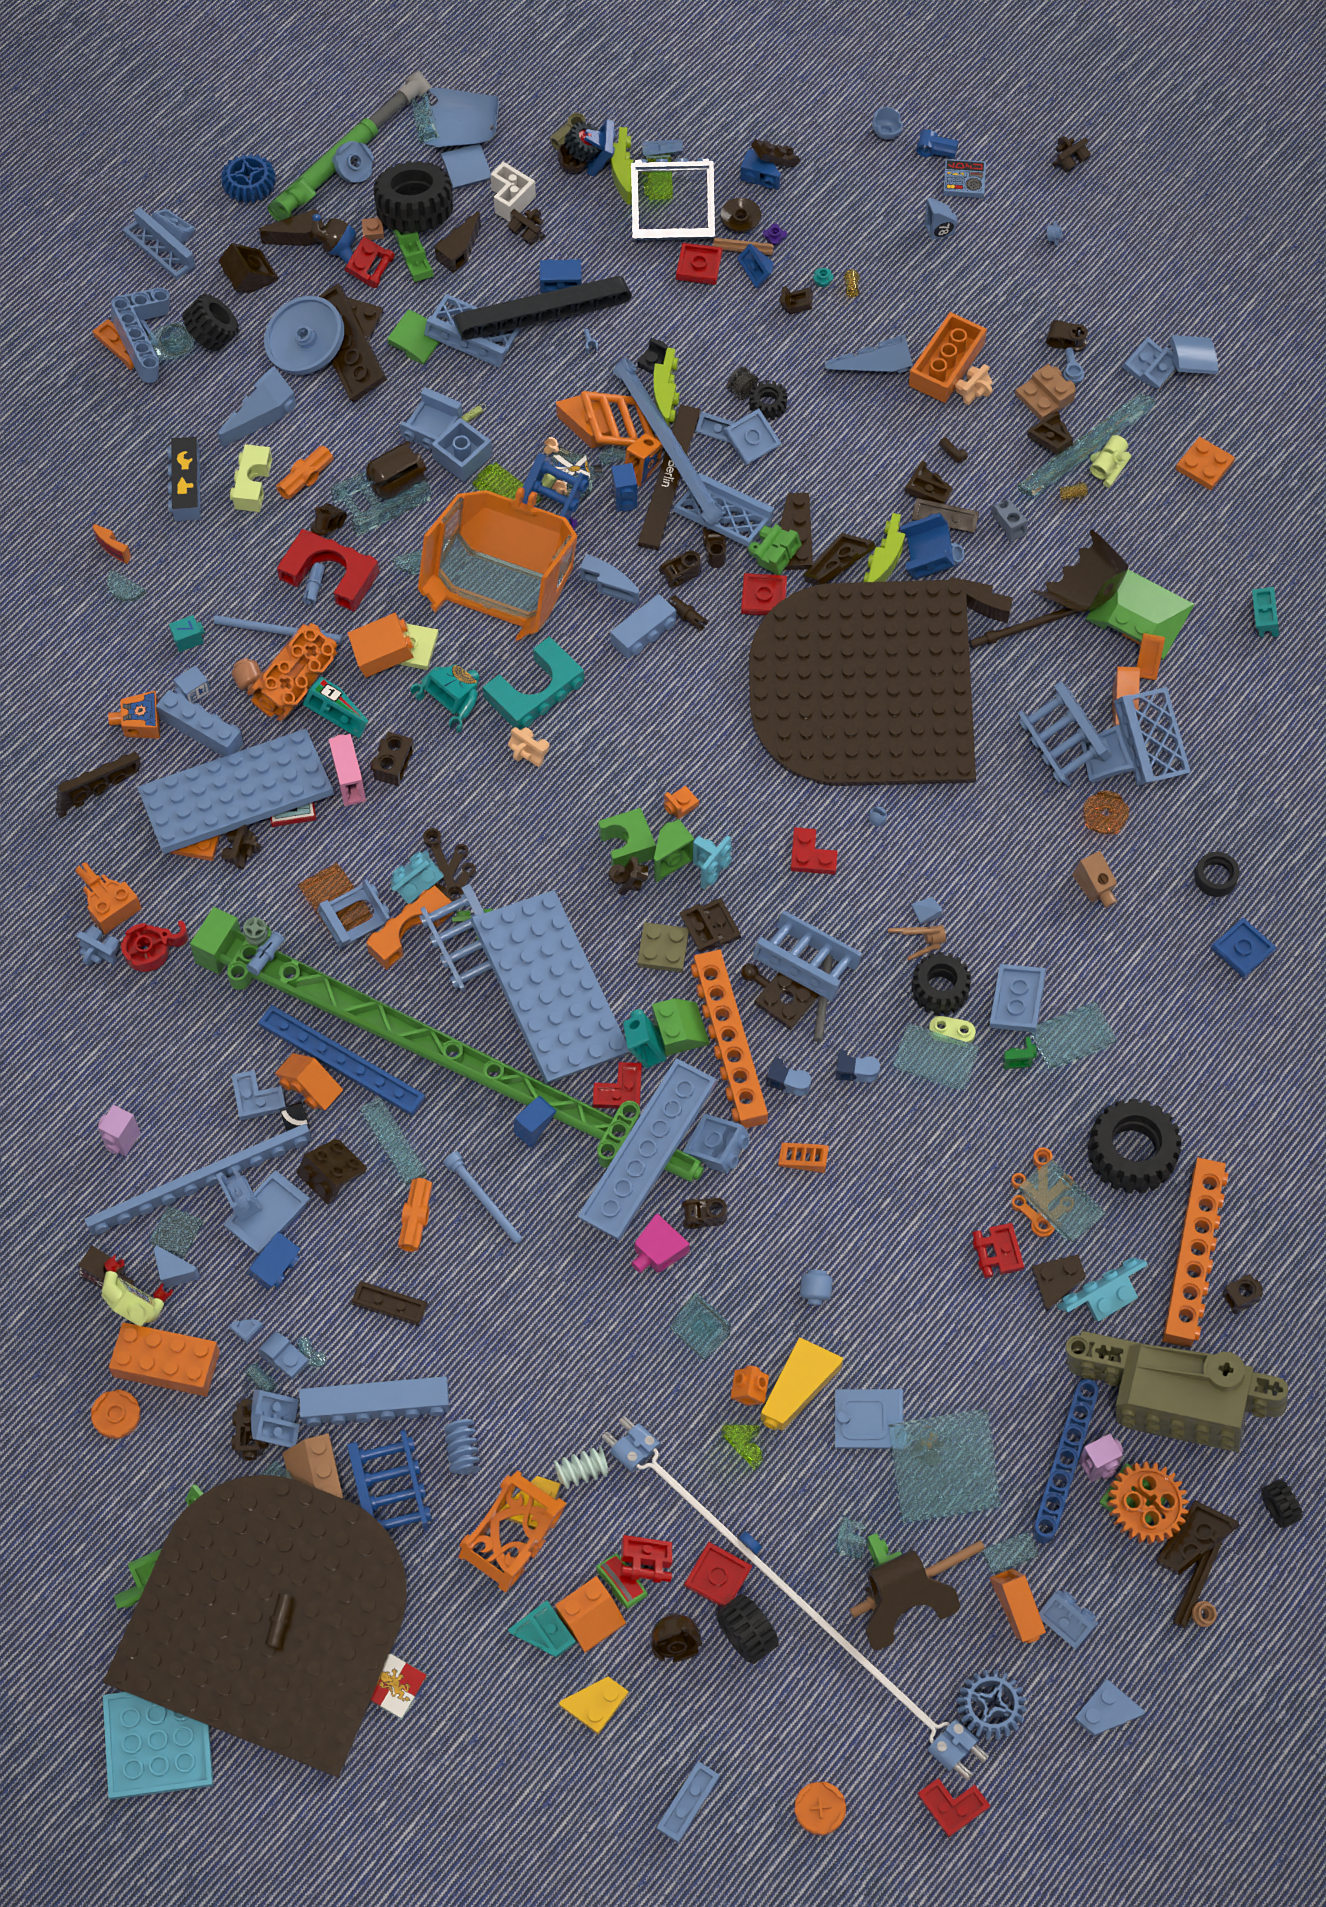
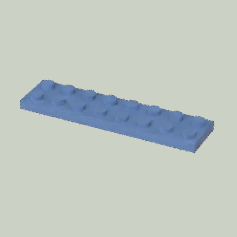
[578,1058,718,1241]

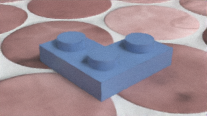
[232,1070,286,1121]

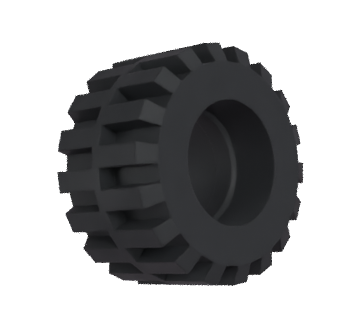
[182,294,239,351]
[911,952,971,1016]
[716,1593,779,1664]

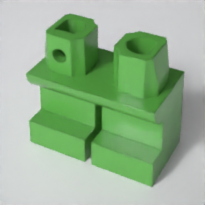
[748,524,801,575]

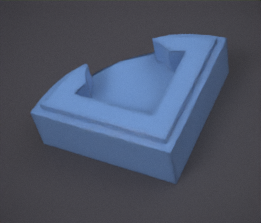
[229,1319,264,1344]

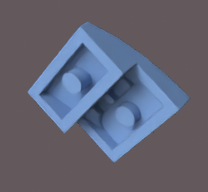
[441,143,491,190]
[1169,335,1219,374]
[1122,337,1176,389]
[251,1389,300,1448]

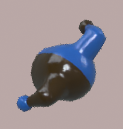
[311,214,357,264]

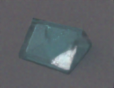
[670,1292,731,1360]

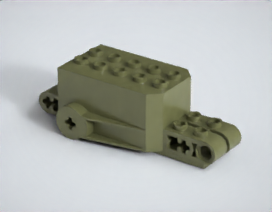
[1066,1331,1288,1453]

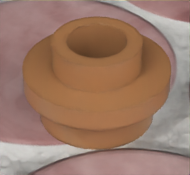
[1192,1601,1217,1627]

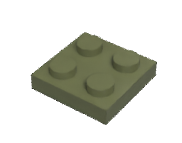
[637,922,689,973]

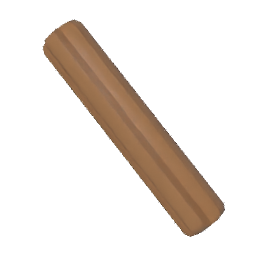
[713,238,774,256]

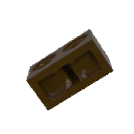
[371,732,414,786]

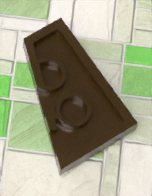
[803,533,876,585]
[1156,1500,1240,1576]

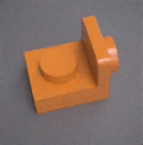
[663,786,699,819]

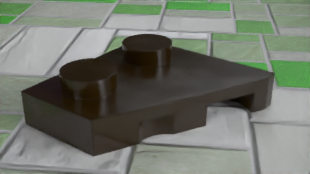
[347,297,384,342]

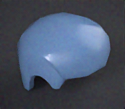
[872,107,903,139]

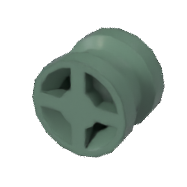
[243,917,268,946]

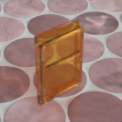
[297,863,373,941]

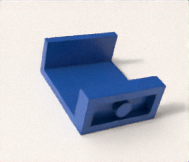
[900,513,955,580]

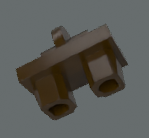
[1052,136,1091,173]
[507,209,546,245]
[221,824,261,869]
[608,856,648,895]

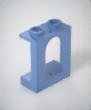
[317,879,390,949]

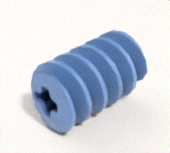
[444,1419,481,1475]

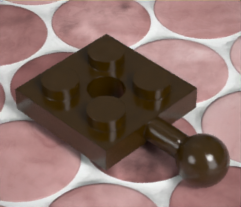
[741,963,819,1031]

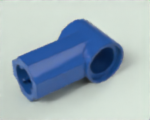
[916,129,959,158]

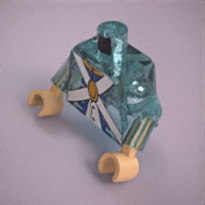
[544,437,603,499]

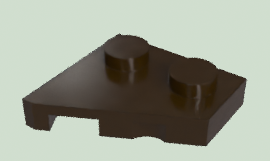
[1027,411,1073,455]
[905,461,953,504]
[1032,1254,1086,1311]

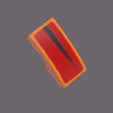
[92,524,131,564]

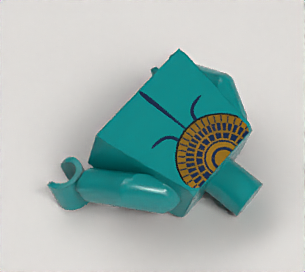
[411,664,479,733]

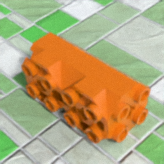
[247,623,337,721]

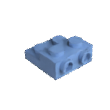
[682,1113,750,1174]

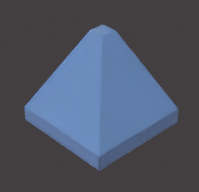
[911,897,942,924]

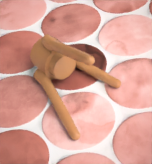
[888,925,946,961]

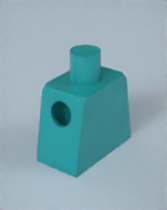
[623,1009,667,1069]

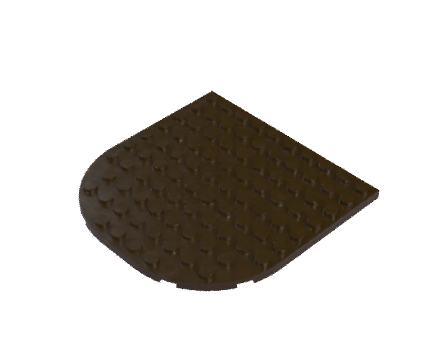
[749,579,976,786]
[103,1475,407,1778]

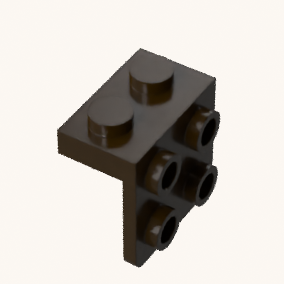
[296,1139,367,1205]

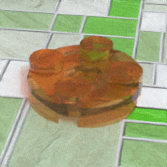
[1083,790,1129,835]

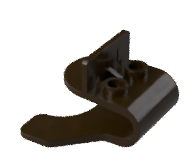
[865,1550,960,1650]

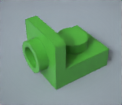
[866,1533,902,1567]

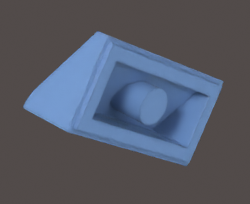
[152,209,196,243]
[695,412,735,443]

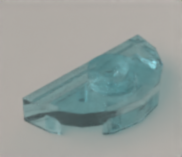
[392,550,422,574]
[107,569,146,601]

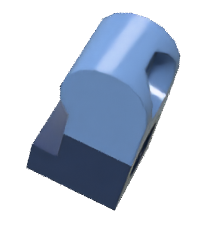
[835,1050,880,1083]
[766,1057,811,1096]

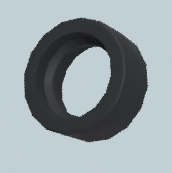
[1194,851,1240,897]

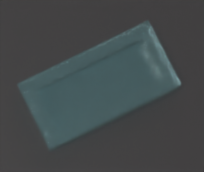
[982,1532,1039,1575]

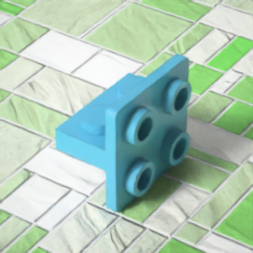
[693,835,732,890]
[391,850,444,904]

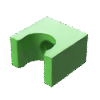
[598,808,656,867]

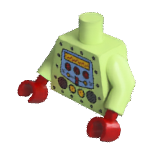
[101,1255,173,1327]

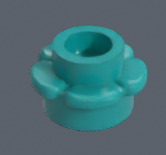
[813,268,833,287]

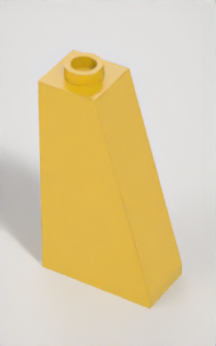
[761,1337,844,1431]

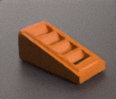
[778,1143,829,1173]

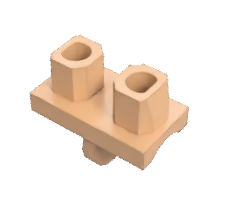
[955,364,993,405]
[508,727,550,767]

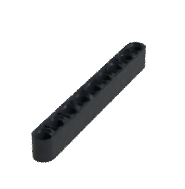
[453,276,632,340]

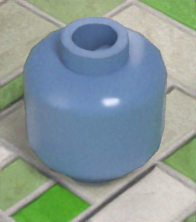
[800,1270,833,1305]

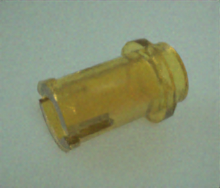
[843,269,860,297]
[1059,481,1088,501]

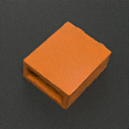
[348,612,414,678]

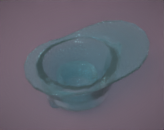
[148,321,195,361]

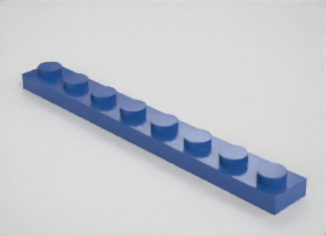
[258,1005,426,1117]

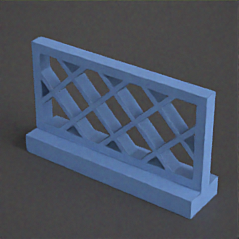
[424,294,521,368]
[673,473,774,547]
[1114,687,1191,787]

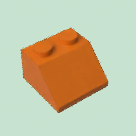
[555,1576,626,1653]

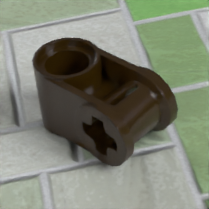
[1046,320,1088,352]
[310,503,347,535]
[702,526,726,568]
[659,550,701,588]
[681,1198,728,1229]

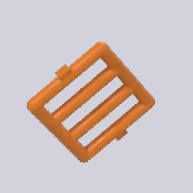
[580,391,654,447]

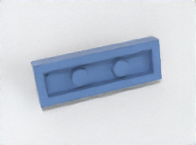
[656,1761,720,1844]

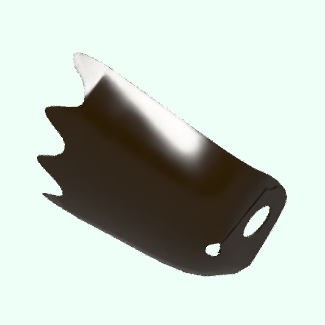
[1031,529,1128,612]

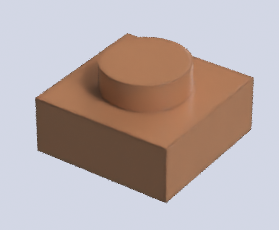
[362,218,384,240]

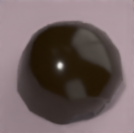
[558,143,588,173]

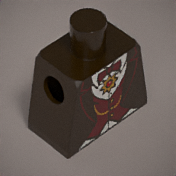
[78,1245,135,1289]

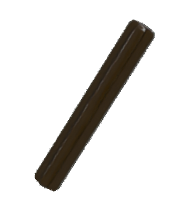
[1173,1541,1222,1628]

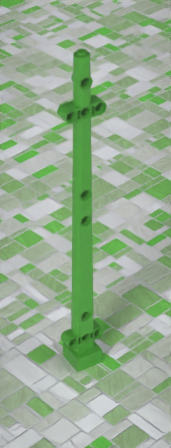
[190,907,704,1183]

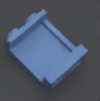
[400,387,463,450]

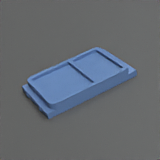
[223,1170,311,1255]

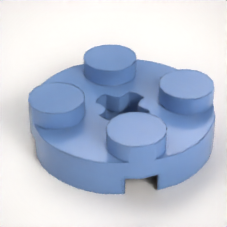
[332,141,374,183]

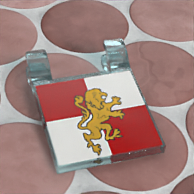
[371,1653,428,1720]

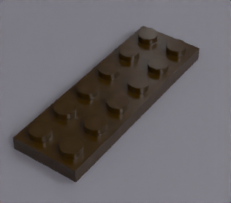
[318,283,388,403]

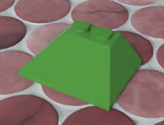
[1086,570,1195,660]

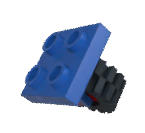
[564,119,615,176]

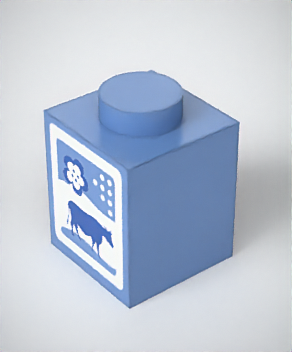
[173,666,211,703]

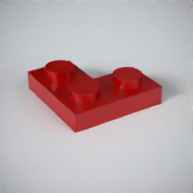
[791,827,838,875]
[593,1062,642,1109]
[917,1778,990,1838]

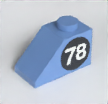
[924,198,958,240]

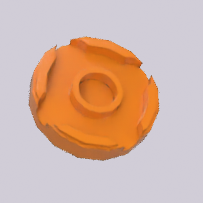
[91,1390,141,1439]

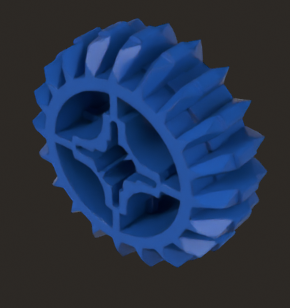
[221,153,276,204]

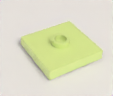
[398,624,439,670]

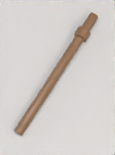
[849,1540,985,1618]

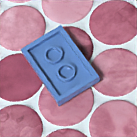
[990,964,1046,1032]

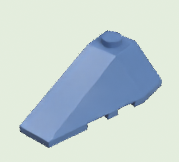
[825,334,913,373]

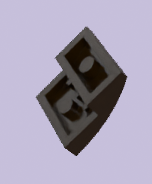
[679,897,741,952]

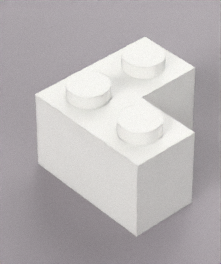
[490,162,536,222]

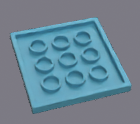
[103,1692,213,1800]

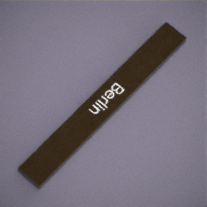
[638,405,701,551]

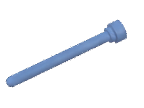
[443,1151,522,1243]

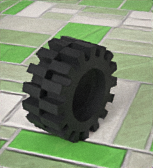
[749,380,787,421]
[1261,1479,1303,1529]

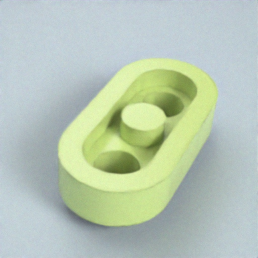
[929,1016,976,1046]

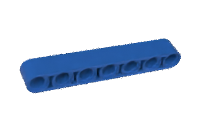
[1032,1379,1099,1544]

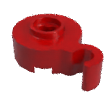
[121,920,189,972]

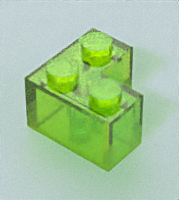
[643,153,673,200]

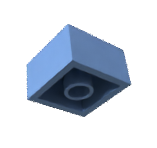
[431,418,493,482]

